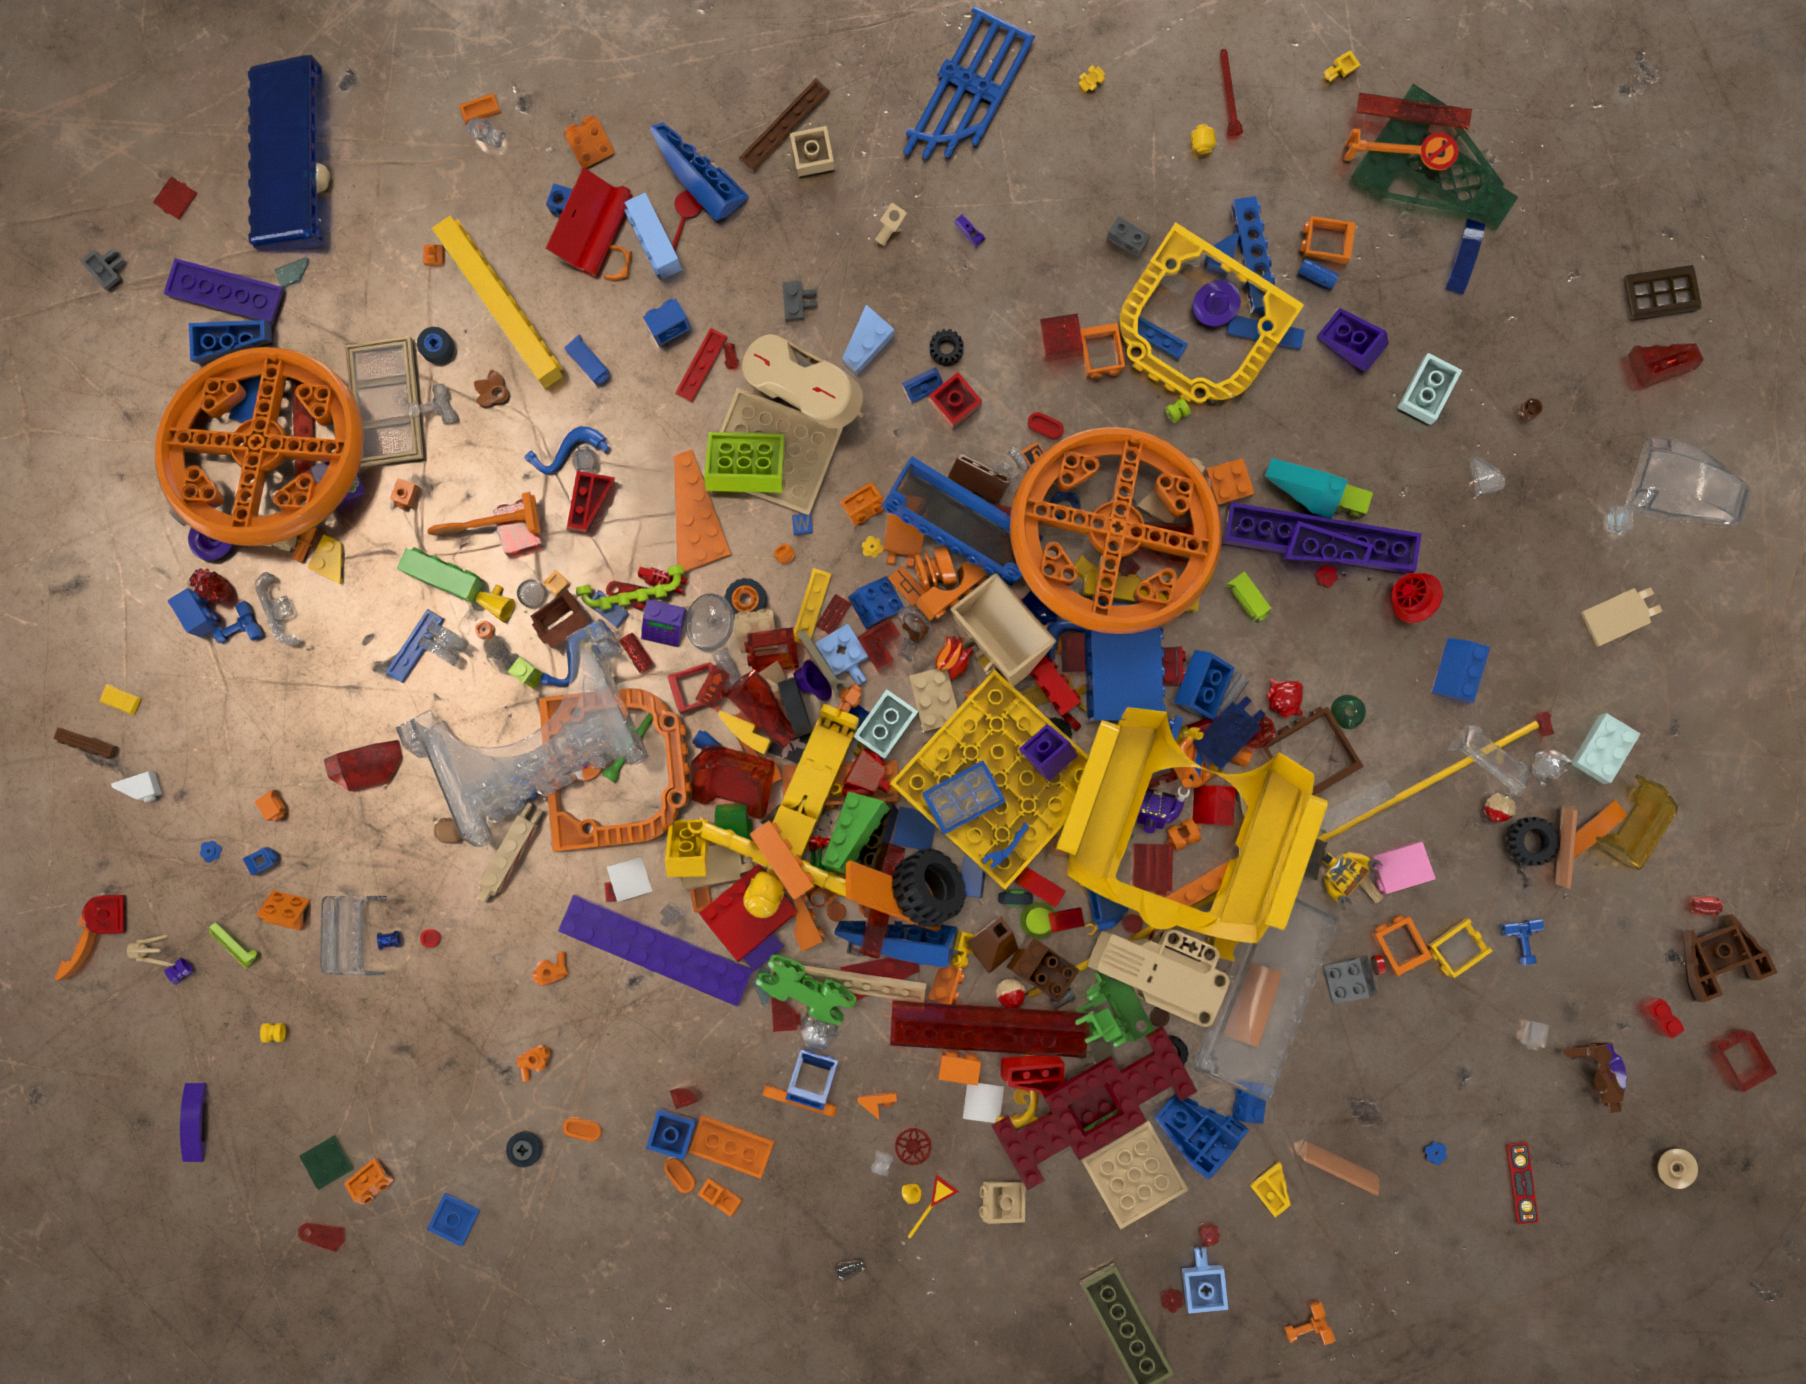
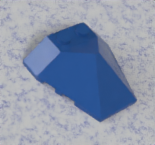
[1155,1093,1249,1180]

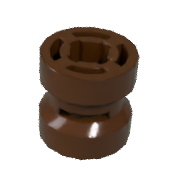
[1518,398,1543,421]

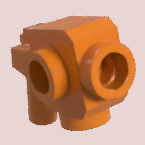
[837,684,862,713]
[532,952,568,987]
[516,1044,551,1082]

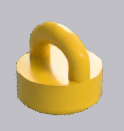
[901,1184,921,1204]

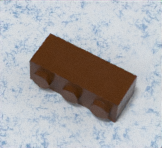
[948,454,1011,503]

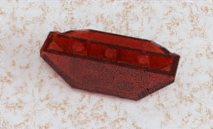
[324,740,403,791]

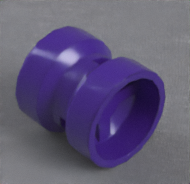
[164,958,193,985]

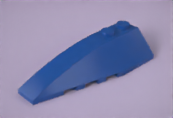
[650,122,749,221]
[834,921,957,968]

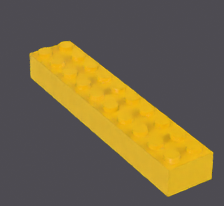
[432,216,563,389]

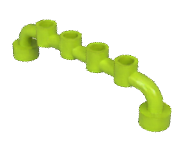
[576,565,684,610]

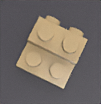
[734,609,778,652]
[979,1181,1026,1224]

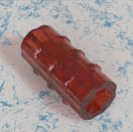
[619,632,654,673]

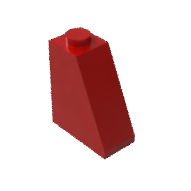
[1014,867,1066,908]

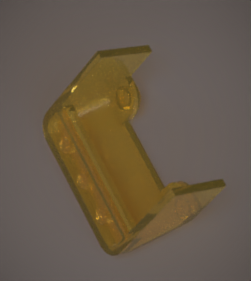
[1596,774,1678,870]

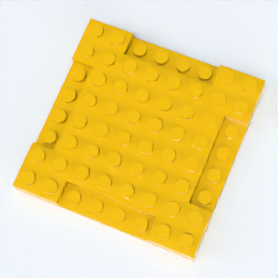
[889,669,1088,890]

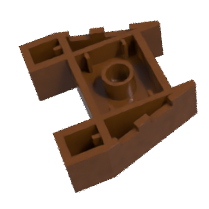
[1683,914,1778,1002]

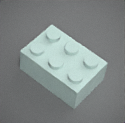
[1397,353,1462,425]
[853,689,918,760]
[1570,713,1640,784]

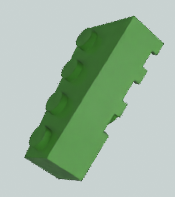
[822,792,890,876]

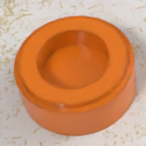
[827,902,846,922]

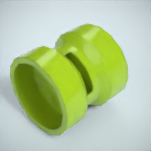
[1165,398,1191,424]

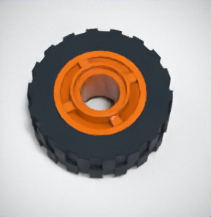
[724,578,767,617]

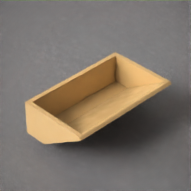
[950,573,1056,687]

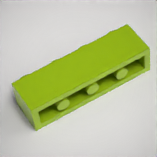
[1335,484,1373,519]

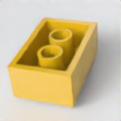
[665,819,710,877]

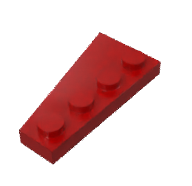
[840,957,920,1001]

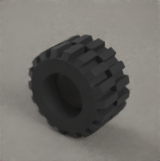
[1505,817,1561,866]

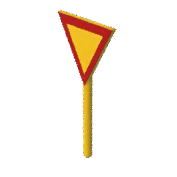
[908,1174,959,1238]

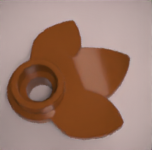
[473,370,509,407]

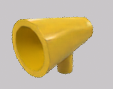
[475,584,515,622]

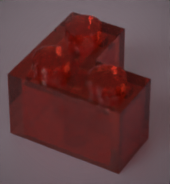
[857,617,900,672]

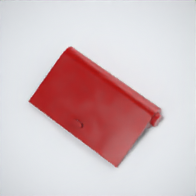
[545,168,633,277]

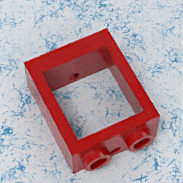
[667,662,726,714]

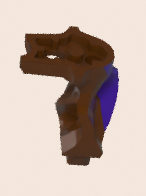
[1563,1042,1627,1113]

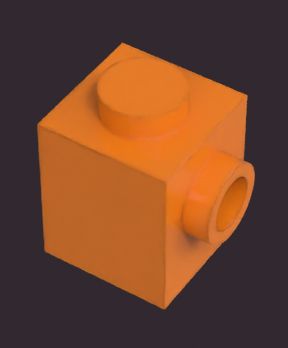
[390,478,420,509]

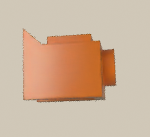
[254,790,286,822]

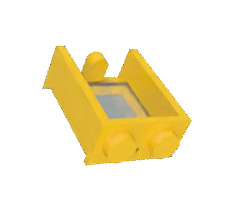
[1428,918,1493,978]

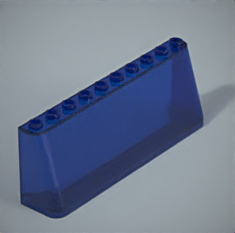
[248,55,323,251]

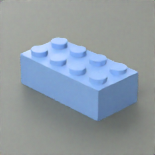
[624,193,682,280]

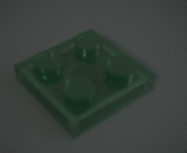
[299,1135,354,1190]

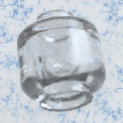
[572,446,597,473]

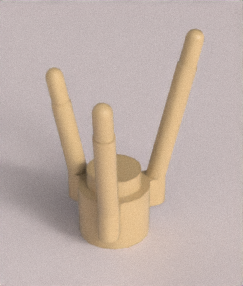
[127,935,175,967]

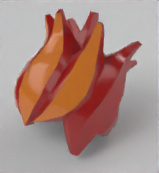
[935,636,975,680]

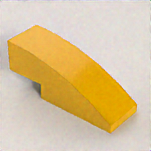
[718,710,771,755]

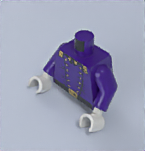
[1136,786,1190,834]

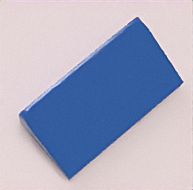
[902,367,943,403]

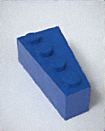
[188,320,272,364]

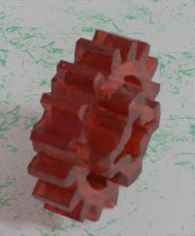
[189,568,232,604]

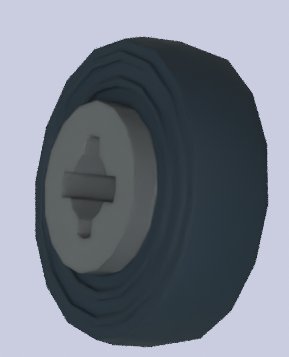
[506,1131,542,1168]

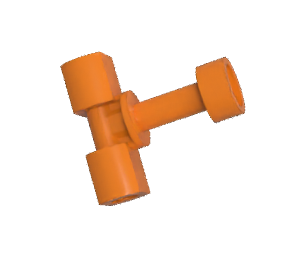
[1284,1301,1336,1345]

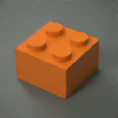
[1204,458,1255,508]
[938,1050,981,1086]

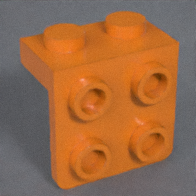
[563,115,614,168]

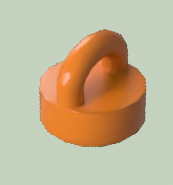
[774,543,795,564]

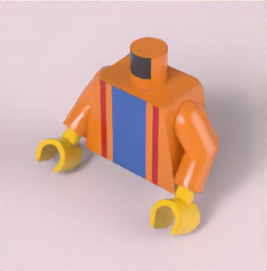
[1174,727,1225,788]

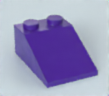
[1317,308,1389,372]

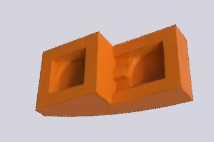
[698,1178,743,1217]

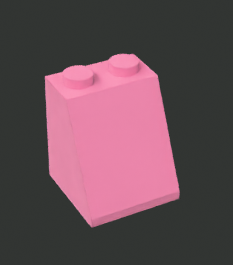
[1370,842,1436,894]

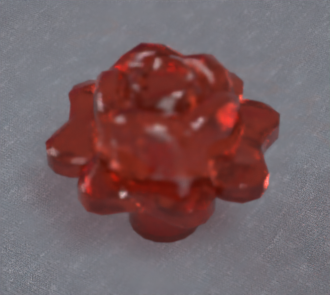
[1199,1225,1220,1247]

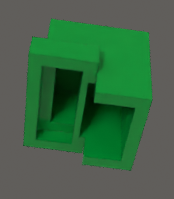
[713,802,753,840]

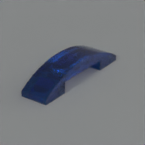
[1445,218,1485,295]

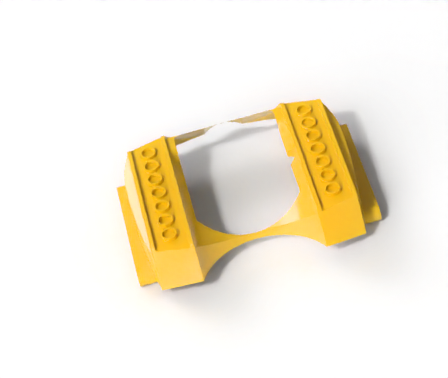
[1056,707,1328,943]

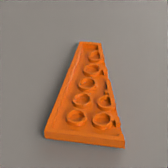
[674,449,731,573]

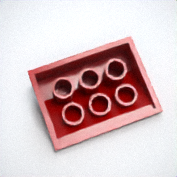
[699,864,798,962]

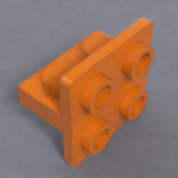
[257,890,309,931]

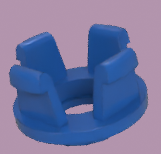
[1050,491,1081,520]

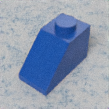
[1204,232,1239,274]

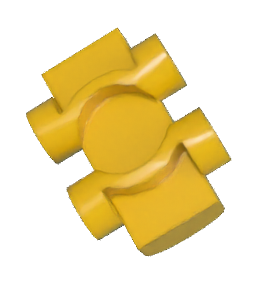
[1079,65,1106,92]

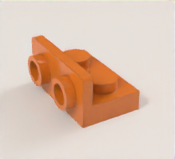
[839,482,884,526]
[929,964,965,1006]
[344,1158,394,1205]

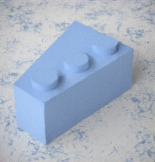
[842,305,895,376]

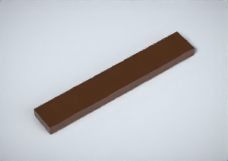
[739,78,830,172]

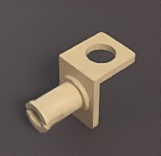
[875,203,907,246]

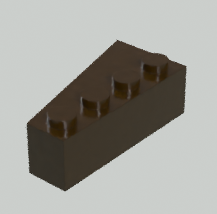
[855,803,899,872]

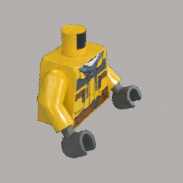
[1320,852,1383,910]

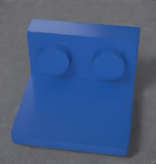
[848,576,905,630]

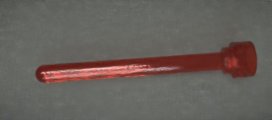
[1220,49,1243,136]

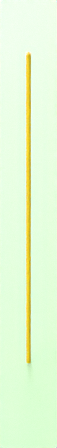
[1027,721,1539,999]

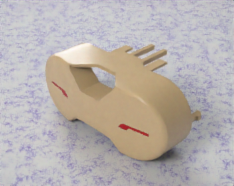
[742,334,864,428]

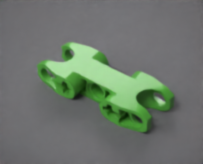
[756,955,856,1025]

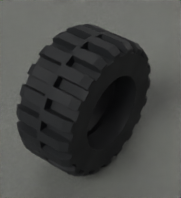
[892,848,966,927]

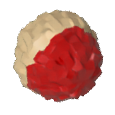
[1485,792,1516,823]
[996,978,1027,1010]

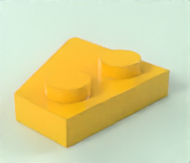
[307,535,343,584]
[1250,1161,1291,1218]

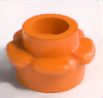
[475,620,494,639]

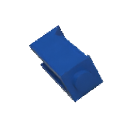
[564,334,610,385]

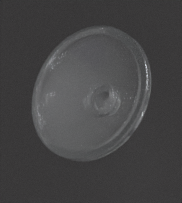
[685,593,734,651]

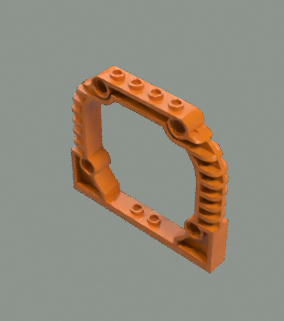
[539,688,692,852]

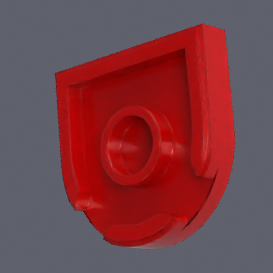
[82,894,124,934]

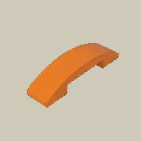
[1557,800,1628,858]
[54,915,96,981]

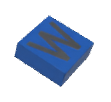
[792,513,813,535]

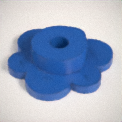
[200,840,222,863]
[1425,1142,1447,1165]

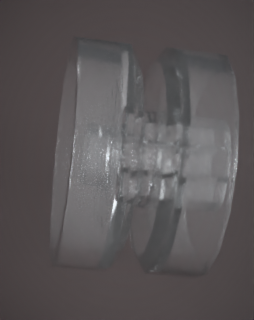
[418,622,469,666]

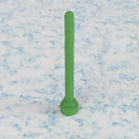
[602,713,653,783]

